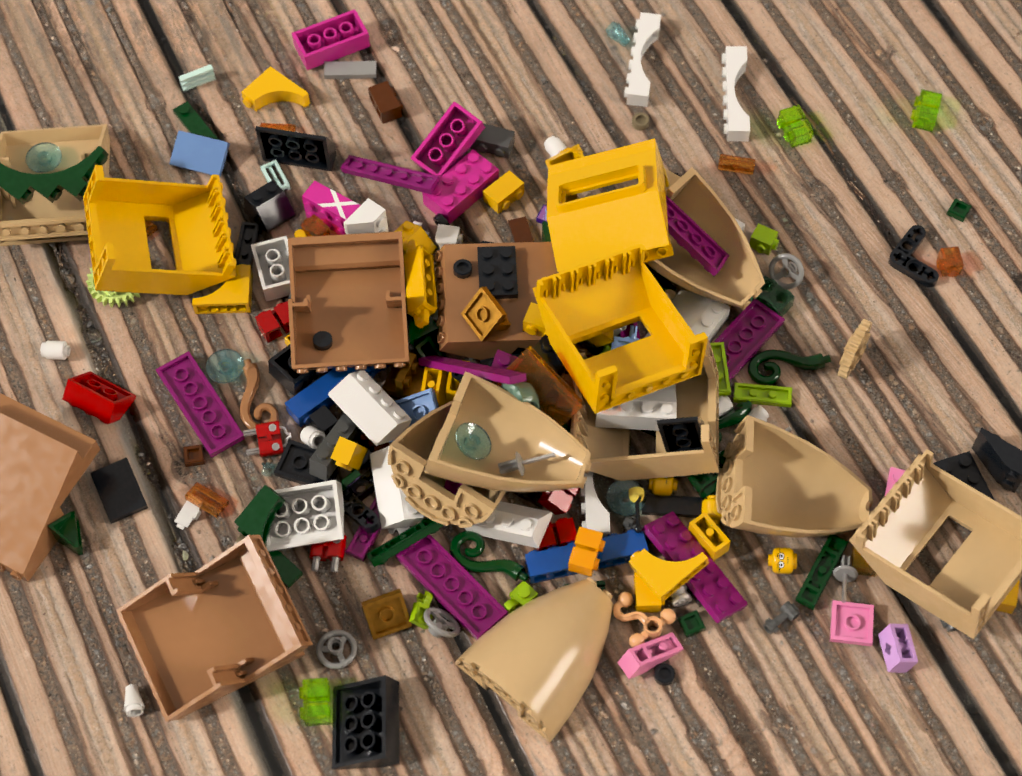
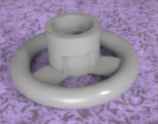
[769,253,804,289]
[423,607,460,638]
[316,630,357,669]

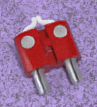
[243,420,292,457]
[309,535,347,572]

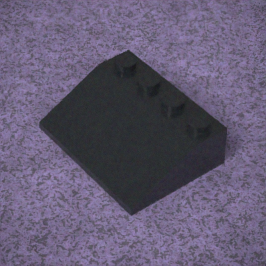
[255,126,337,171]
[332,675,400,770]

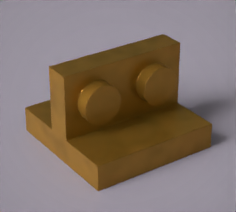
[461,287,511,342]
[382,352,424,399]
[361,588,412,640]

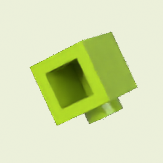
[749,223,779,255]

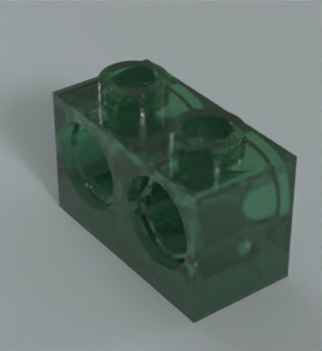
[750,275,795,317]

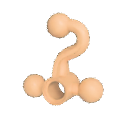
[612,592,676,647]

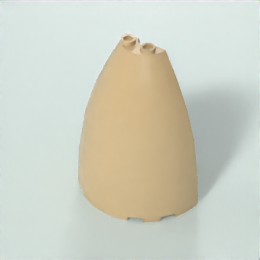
[645,167,765,310]
[425,371,592,493]
[388,401,506,528]
[716,415,873,538]
[455,577,613,743]

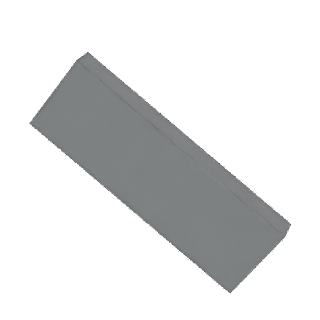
[324,61,377,79]

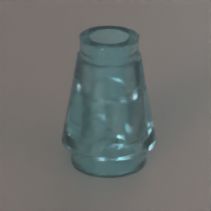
[605,21,630,47]

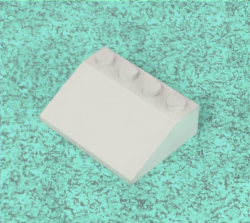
[644,289,730,342]
[595,384,677,431]
[266,480,344,552]

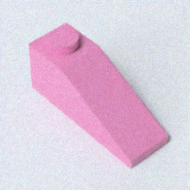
[617,632,684,679]

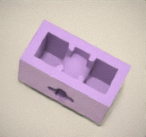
[878,624,918,673]

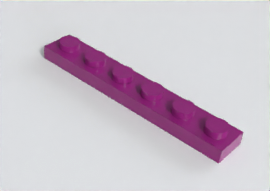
[340,155,440,194]

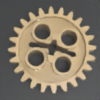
[838,319,873,379]

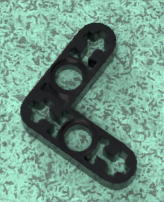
[889,225,939,287]
[343,468,381,533]

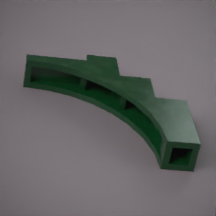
[0,146,109,204]
[234,485,285,546]

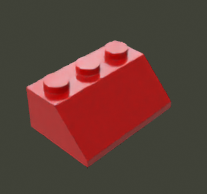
[62,371,136,424]

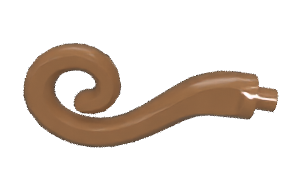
[240,359,279,429]

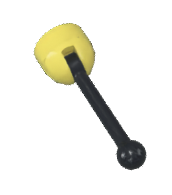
[628,487,645,533]

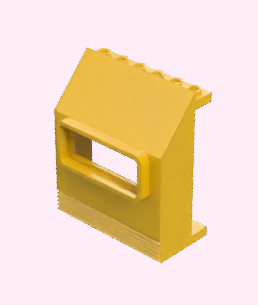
[547,139,674,272]
[83,165,237,295]
[533,244,708,414]

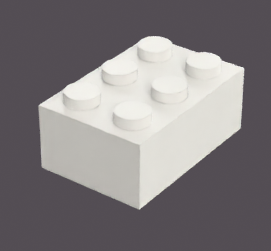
[251,236,291,302]

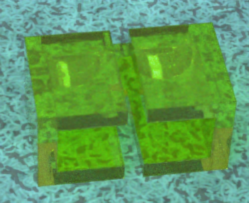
[910,89,942,132]
[777,104,814,148]
[299,678,331,726]

